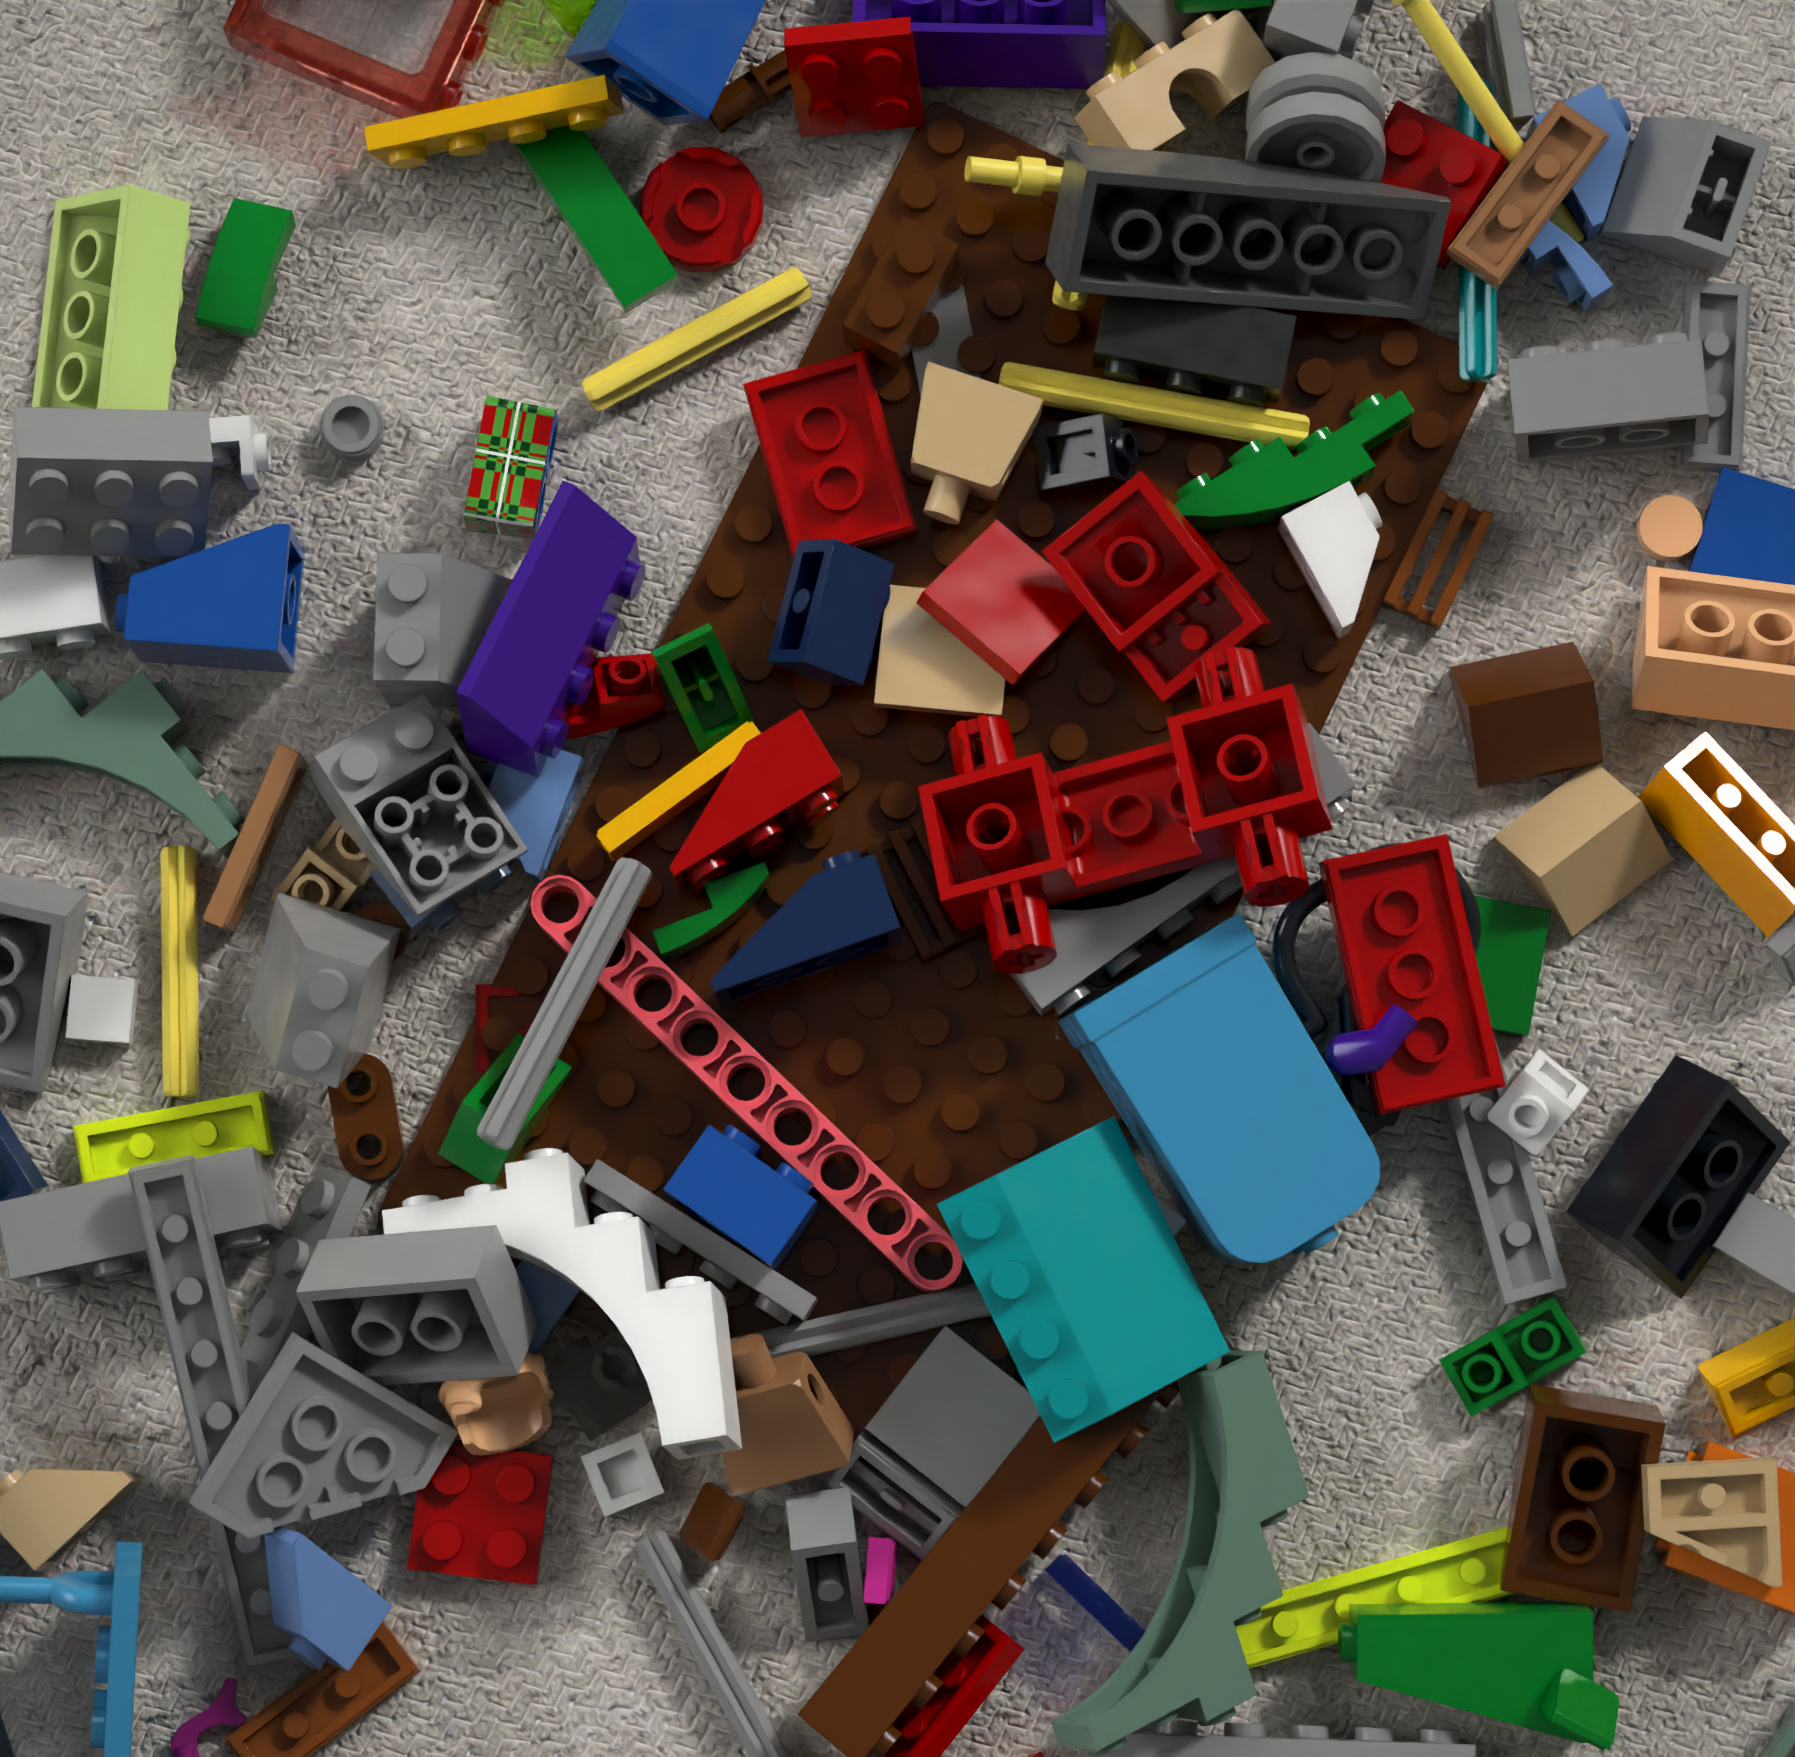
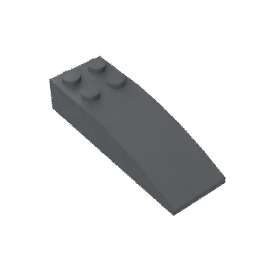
[1045,143,1451,320]

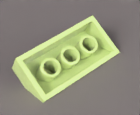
[32,184,191,410]

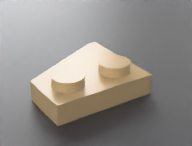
[1641,1457,1782,1587]

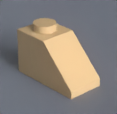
[0,1469,141,1571]

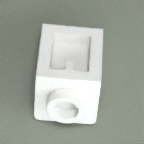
[209,415,271,490]
[1487,1049,1589,1155]

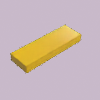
[596,721,760,862]

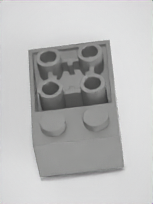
[311,693,528,917]

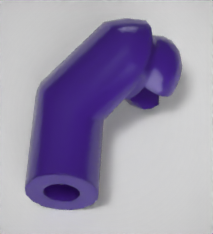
[1325,1004,1418,1075]

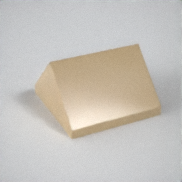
[1493,764,1672,938]

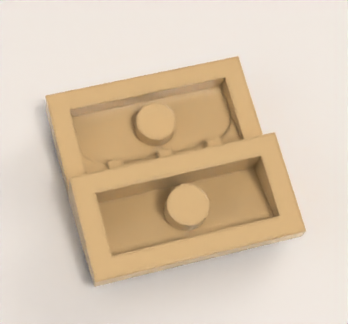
[874,585,1005,718]

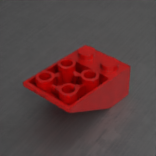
[669,709,844,893]

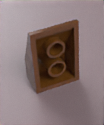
[1500,1384,1666,1612]

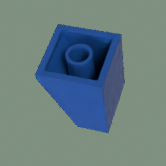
[115,524,305,673]

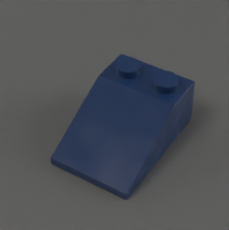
[711,850,901,1006]

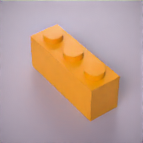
[1638,731,1795,938]

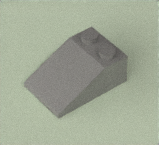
[0,872,89,1094]

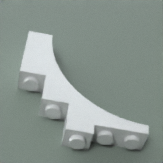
[382,1148,742,1460]

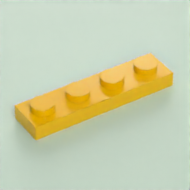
[364,75,624,169]

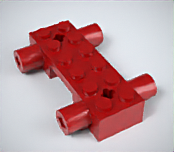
[918,645,1333,974]

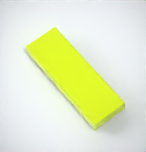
[73,1091,276,1183]

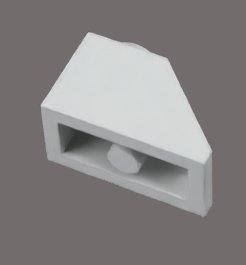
[1278,481,1383,639]

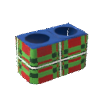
[464,395,559,538]

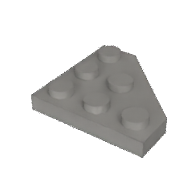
[188,1332,458,1539]

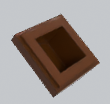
[679,1482,749,1562]

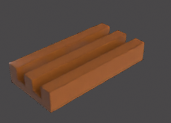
[1382,488,1494,631]

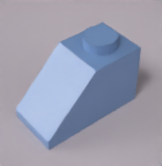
[1526,84,1631,242]
[483,749,586,883]
[264,1526,392,1671]

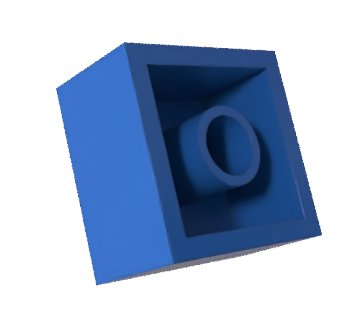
[664,1124,819,1271]

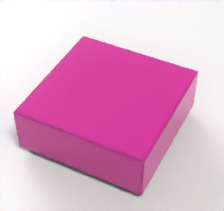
[863,1537,898,1604]

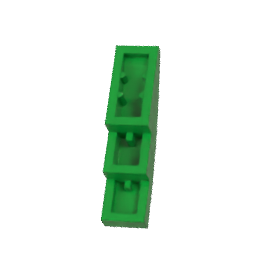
[513,84,679,314]

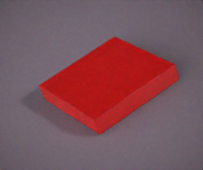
[916,519,1087,685]

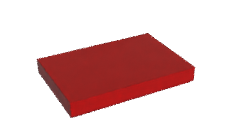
[743,350,917,560]

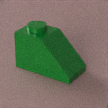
[438,1034,572,1184]

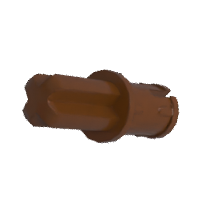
[709,50,792,134]

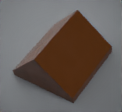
[1449,642,1603,789]

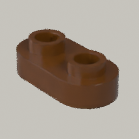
[328,1053,405,1182]

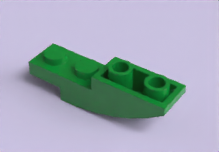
[1174,390,1415,530]

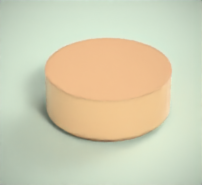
[1636,495,1703,561]

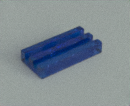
[1045,1554,1145,1653]

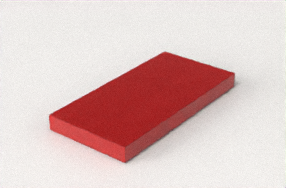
[1319,834,1506,1116]

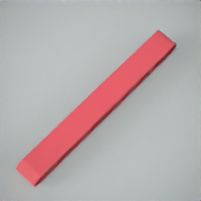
[530,875,963,1293]

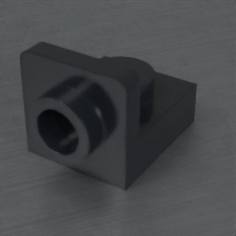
[1033,414,1139,493]

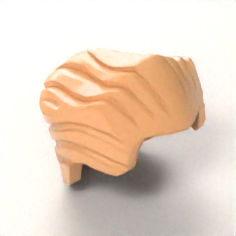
[438,1351,555,1456]

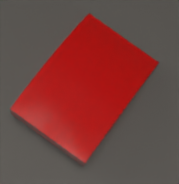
[1042,471,1272,703]

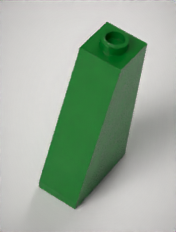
[1338,1601,1593,1743]

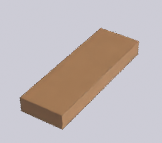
[1446,99,1610,291]
[202,744,308,936]

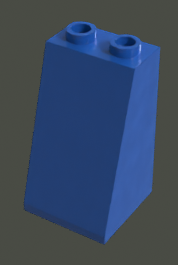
[564,0,765,126]

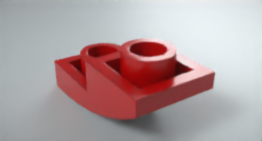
[565,653,663,740]

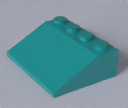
[937,1116,1230,1443]

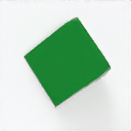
[1540,1668,1619,1751]

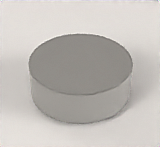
[320,395,385,461]

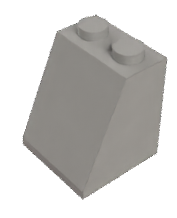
[373,552,513,707]
[246,893,401,1088]

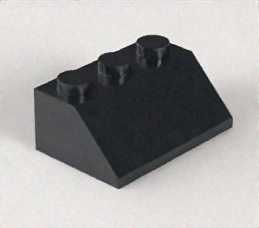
[1566,1055,1790,1299]

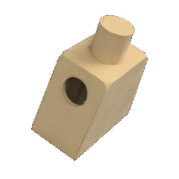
[911,362,1043,524]

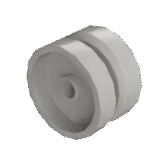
[1246,52,1386,183]

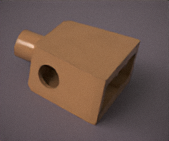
[722,1334,854,1496]

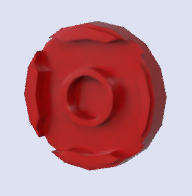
[640,147,764,273]

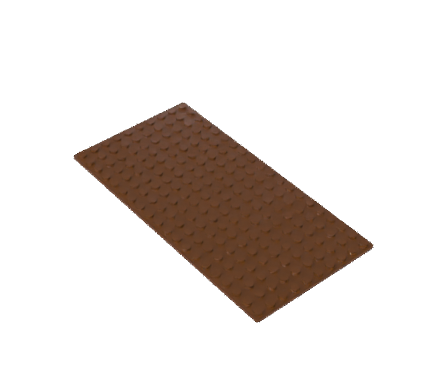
[378,102,1488,1497]

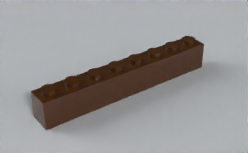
[797,1380,1180,1757]

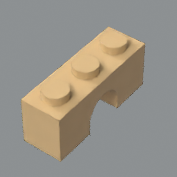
[1074,9,1275,151]

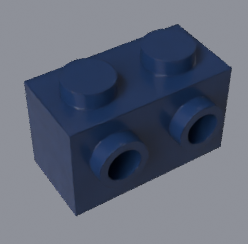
[767,539,895,686]

